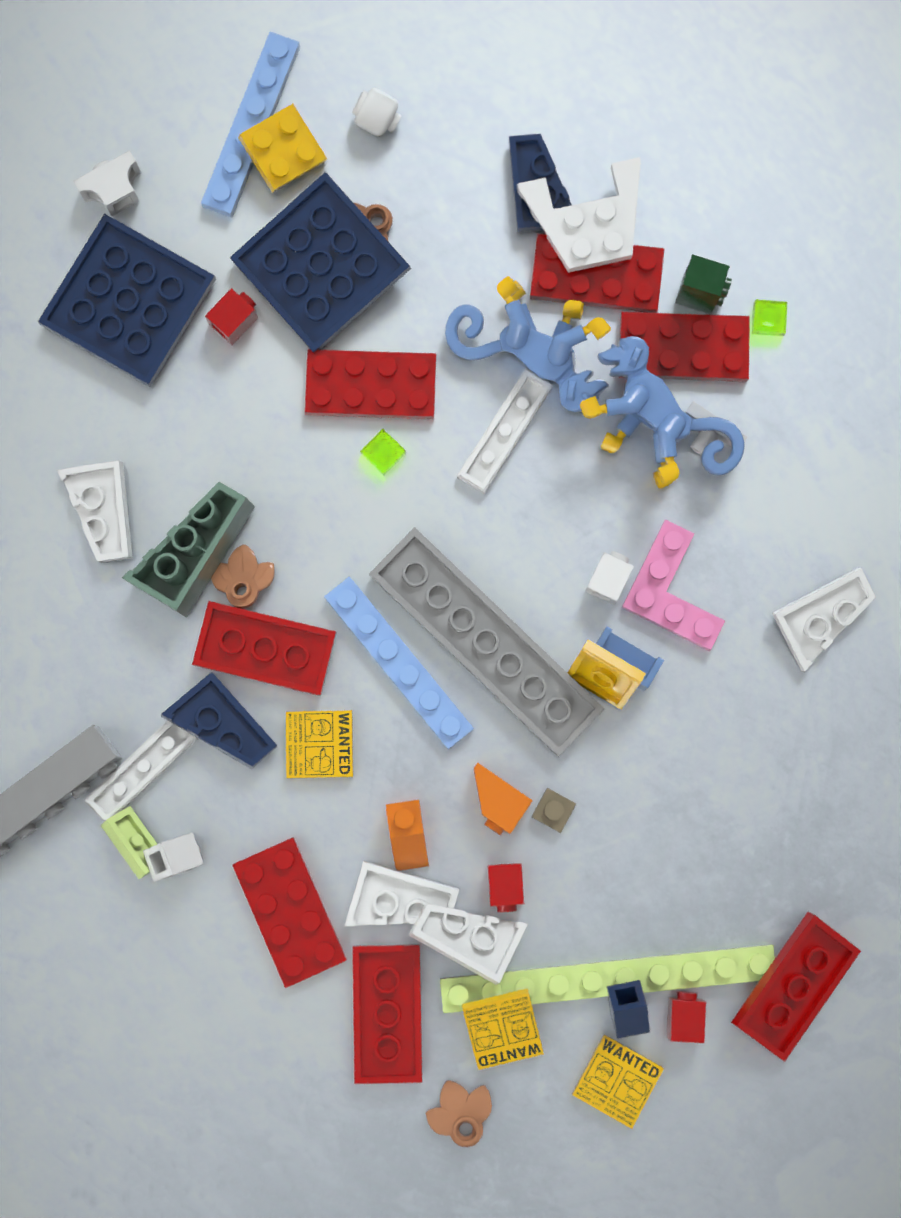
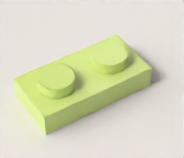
[101,806,157,880]

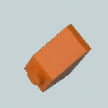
[473,762,533,836]
[385,800,429,871]

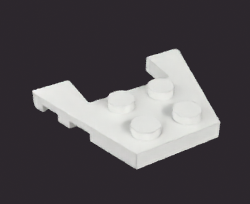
[517,157,641,273]

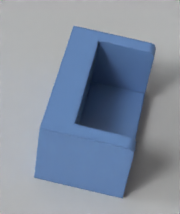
[596,626,664,691]

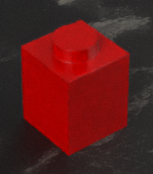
[205,288,258,345]
[487,863,524,912]
[667,991,706,1043]

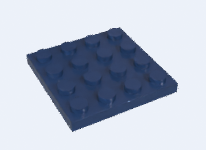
[230,172,411,353]
[38,213,216,388]

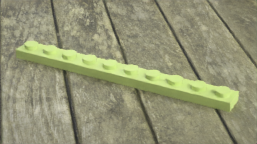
[440,944,775,1013]

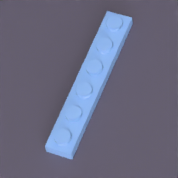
[201,32,300,218]
[324,576,474,750]

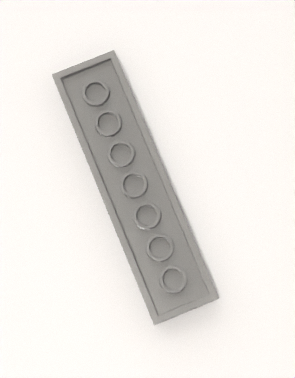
[369,527,604,757]

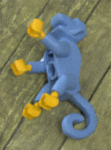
[445,276,611,413]
[580,336,744,489]

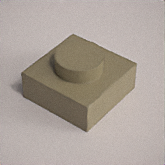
[531,788,576,833]

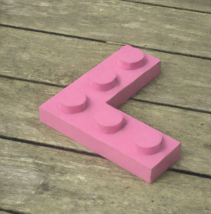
[621,519,725,651]

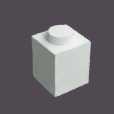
[585,551,634,605]
[143,832,204,882]

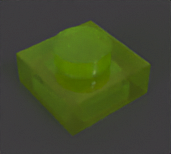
[752,299,788,336]
[360,428,406,476]

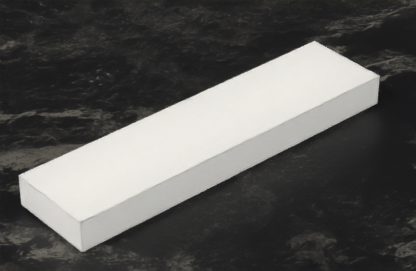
[457,368,553,494]
[84,721,198,822]

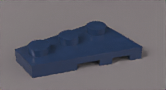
[508,133,572,232]
[161,672,277,769]

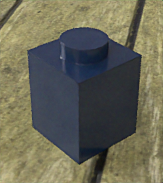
[607,980,650,1039]

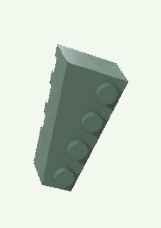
[122,482,255,617]

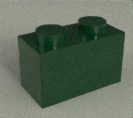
[675,254,732,315]

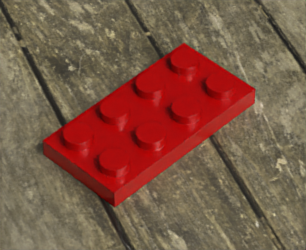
[530,234,665,313]
[619,312,750,382]
[305,349,436,419]
[192,601,337,696]
[232,837,347,988]
[731,911,861,1062]
[352,944,422,1084]

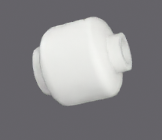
[352,88,401,137]

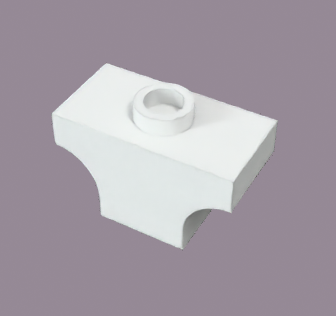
[73,150,141,216]

